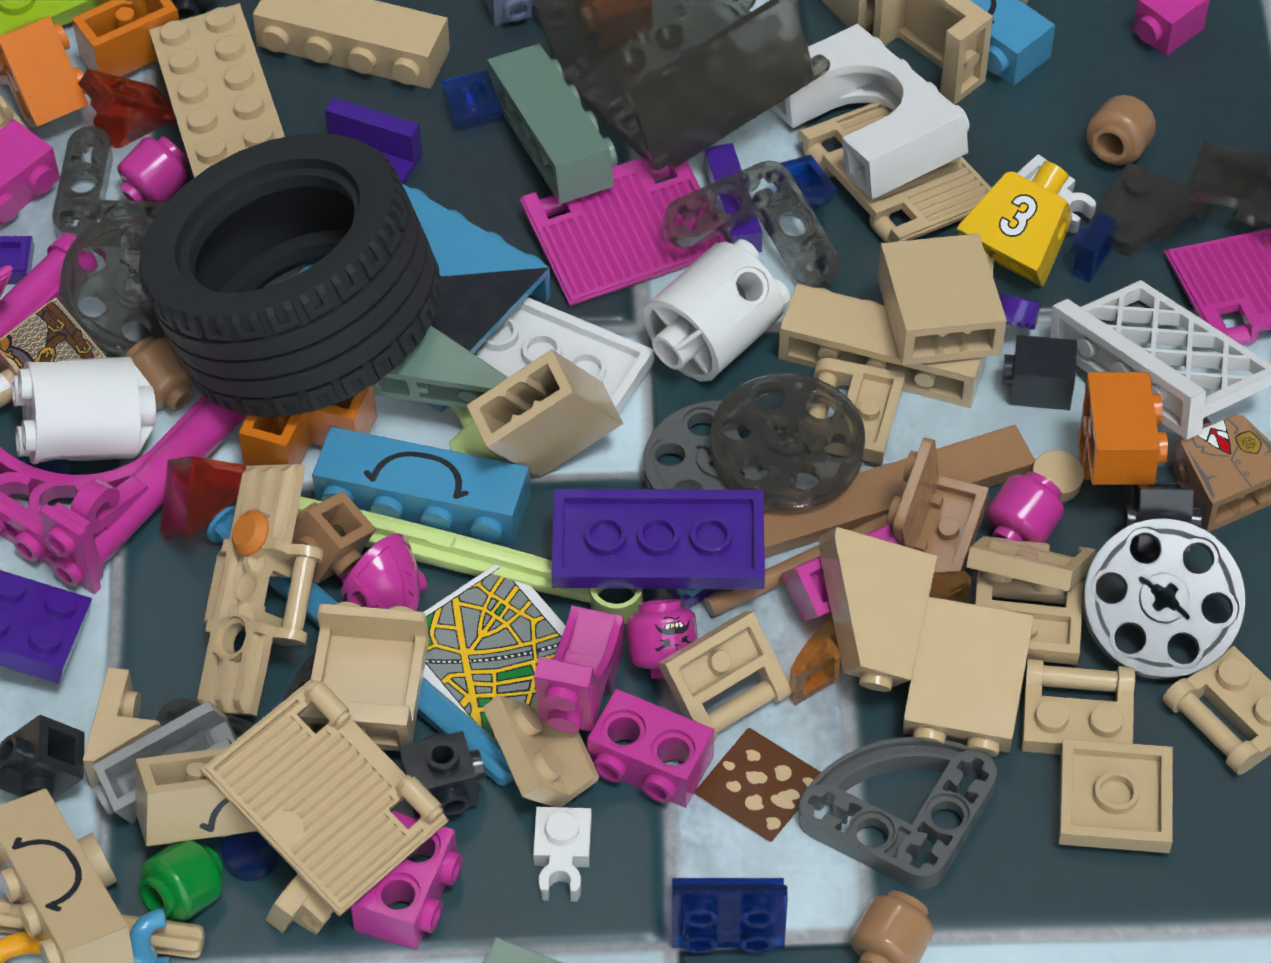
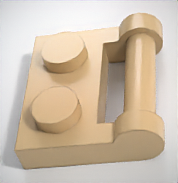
[794,357,906,464]
[975,570,1084,665]
[657,611,791,741]
[1163,646,1271,775]
[1022,659,1135,755]

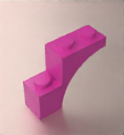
[534,606,626,733]

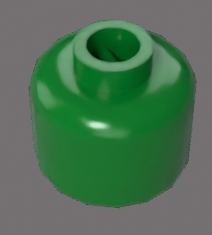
[138,840,223,922]

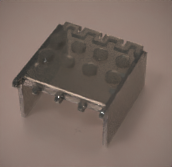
[533,0,830,170]

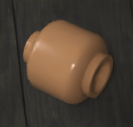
[1086,95,1156,166]
[124,336,194,412]
[850,891,934,963]

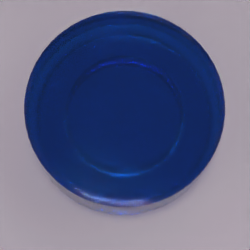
[222,831,279,881]

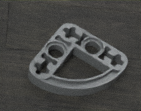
[798,737,997,890]

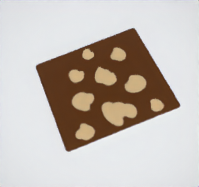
[694,728,821,842]

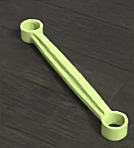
[297,497,643,624]

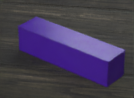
[703,143,763,253]

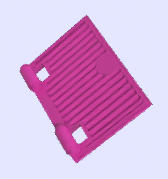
[520,146,727,307]
[1164,228,1271,345]

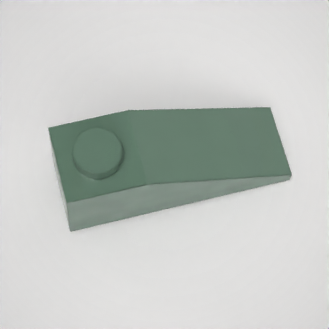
[373,325,508,409]

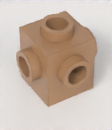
[292,491,377,585]

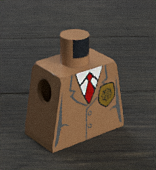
[1173,414,1271,532]

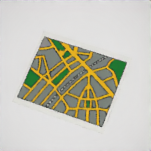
[423,564,566,740]

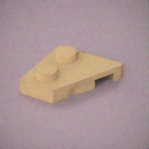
[966,536,1096,595]

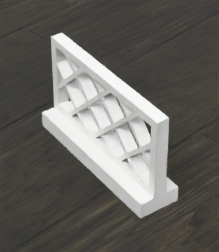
[1050,280,1271,440]

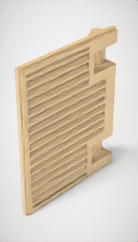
[799,103,991,243]
[200,679,449,916]

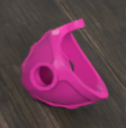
[339,534,427,611]

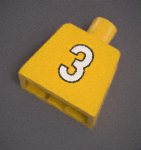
[957,161,1072,287]

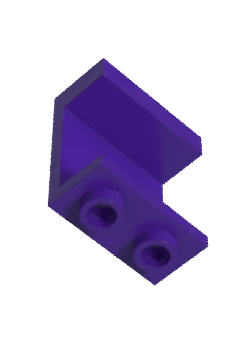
[325,97,423,185]

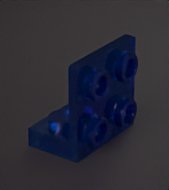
[672,878,788,953]

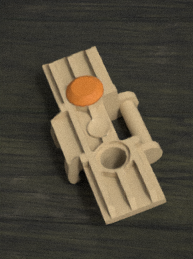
[197,464,324,716]

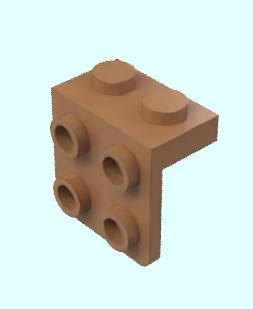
[887,437,990,587]

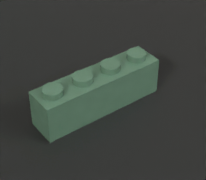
[487,43,617,204]

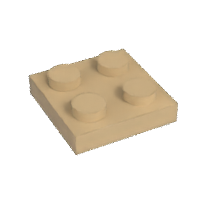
[1059,738,1173,853]

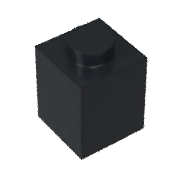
[1002,335,1077,411]

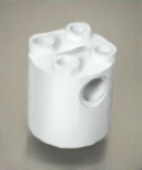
[643,239,790,382]
[12,357,156,464]

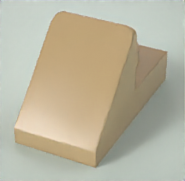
[83,668,161,788]

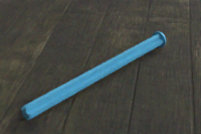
[207,506,514,786]

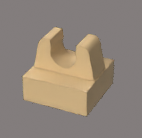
[265,874,333,935]

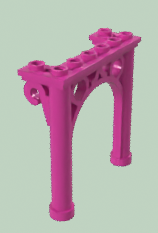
[0,233,247,595]

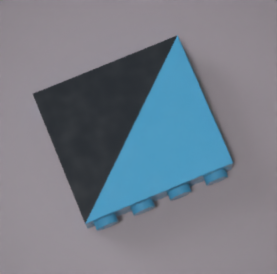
[299,184,551,413]

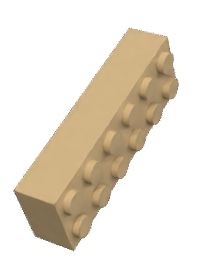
[149,3,285,178]

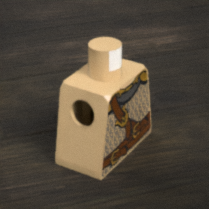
[0,298,107,408]

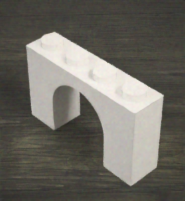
[763,24,970,200]

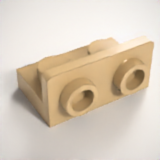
[483,695,599,807]

